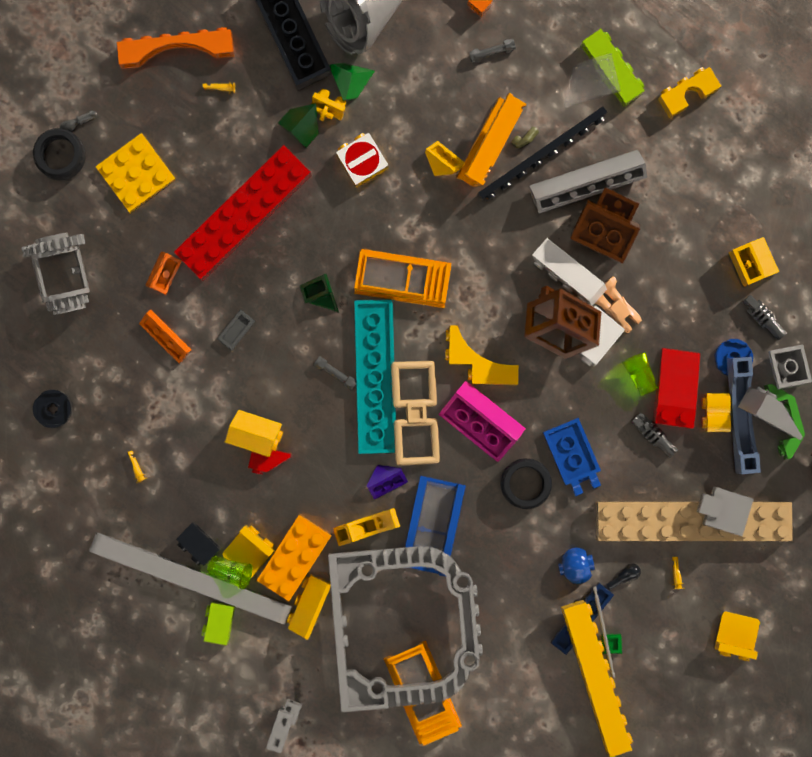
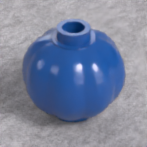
[558,547,595,584]

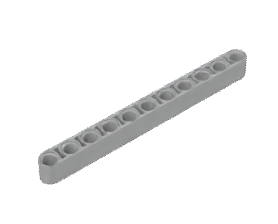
[89,533,292,624]

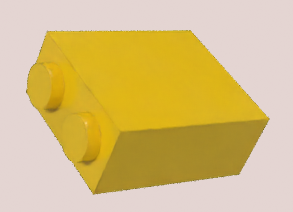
[225,410,283,457]

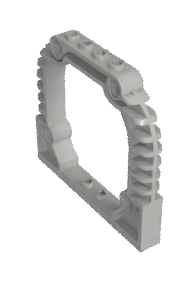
[328,546,483,712]

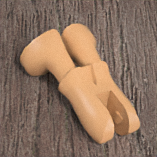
[595,276,642,333]

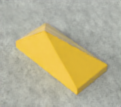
[425,141,466,176]

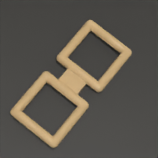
[391,361,440,466]

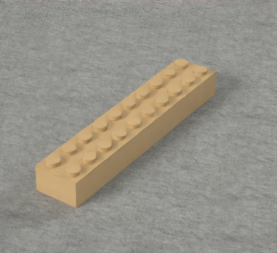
[596,502,792,541]

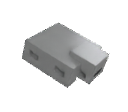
[696,487,754,536]
[266,699,302,754]

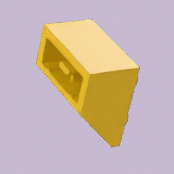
[728,237,779,287]

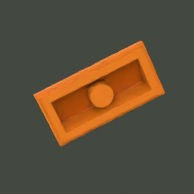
[145,252,182,295]

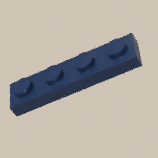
[550,582,614,655]

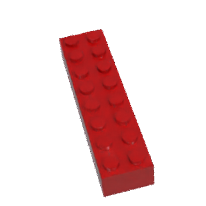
[174,145,312,281]

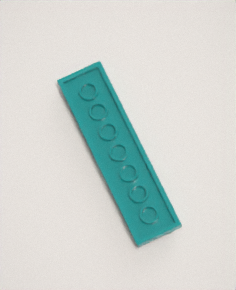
[354,300,396,454]

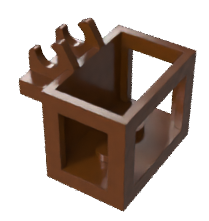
[570,187,640,264]
[524,285,601,359]

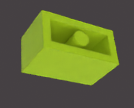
[202,601,235,645]

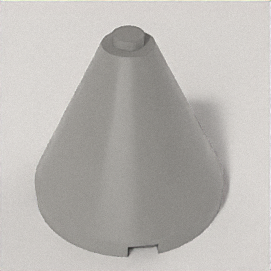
[320,0,403,55]

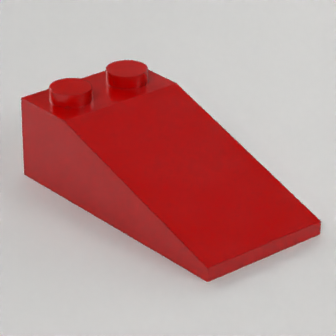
[652,348,700,429]

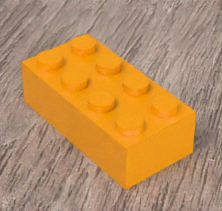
[257,514,332,601]

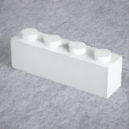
[532,238,607,306]

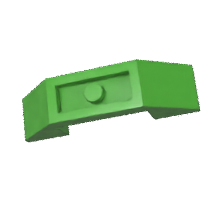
[764,384,805,459]

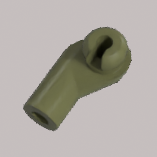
[511,127,539,149]

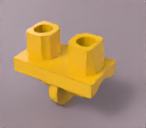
[311,88,347,121]

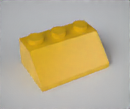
[286,574,331,640]

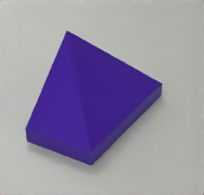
[367,465,408,500]

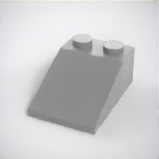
[738,387,803,440]

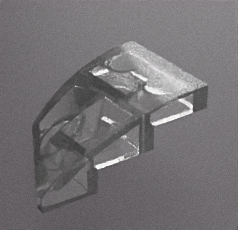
[564,53,620,108]

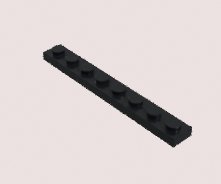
[477,106,607,202]

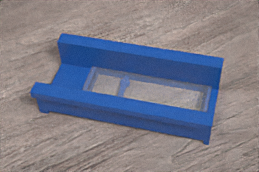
[405,476,466,577]

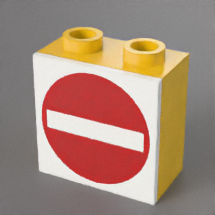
[336,133,389,188]

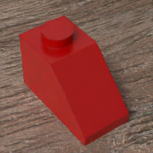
[248,450,292,475]

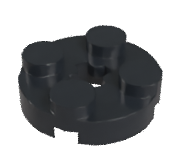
[33,390,73,428]

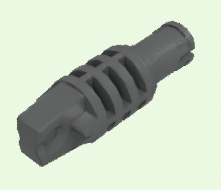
[743,295,787,340]
[632,413,678,458]

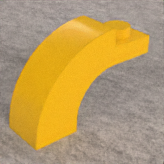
[333,508,400,546]

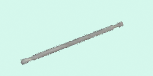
[593,586,615,678]

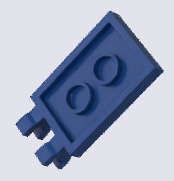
[543,418,601,496]

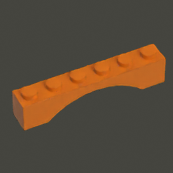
[117,27,235,69]

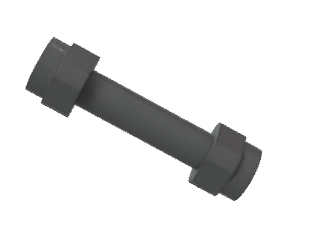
[469,39,516,63]
[313,356,357,391]

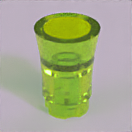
[621,352,658,396]
[207,557,252,590]

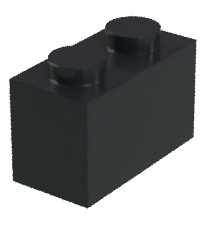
[176,522,222,566]

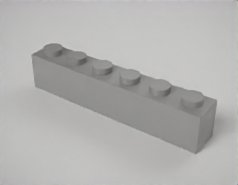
[529,150,648,213]

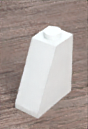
[580,305,625,366]

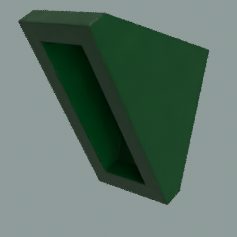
[278,103,319,148]
[299,274,339,313]

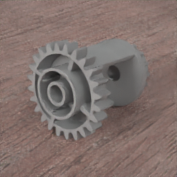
[21,232,90,315]

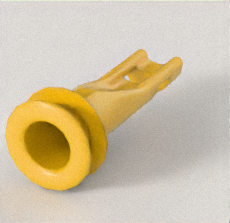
[203,81,235,94]
[127,451,147,483]
[672,557,684,589]

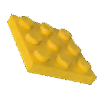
[95,133,176,213]

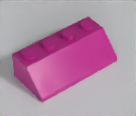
[438,381,526,462]

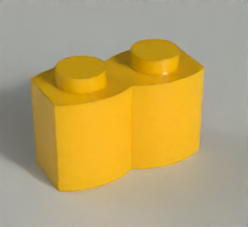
[701,393,731,432]

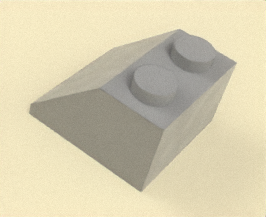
[768,345,812,389]

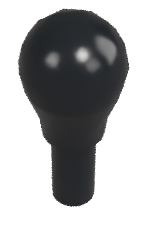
[606,563,641,591]

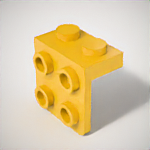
[223,525,275,578]
[714,611,760,662]

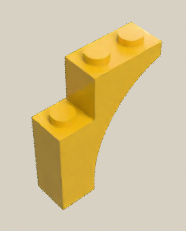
[445,325,519,385]

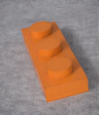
[139,310,191,364]

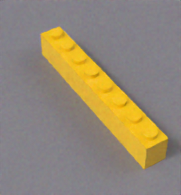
[561,600,633,757]

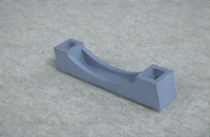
[727,357,761,474]

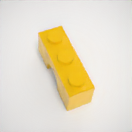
[658,67,721,119]

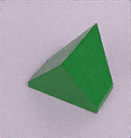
[329,63,375,101]

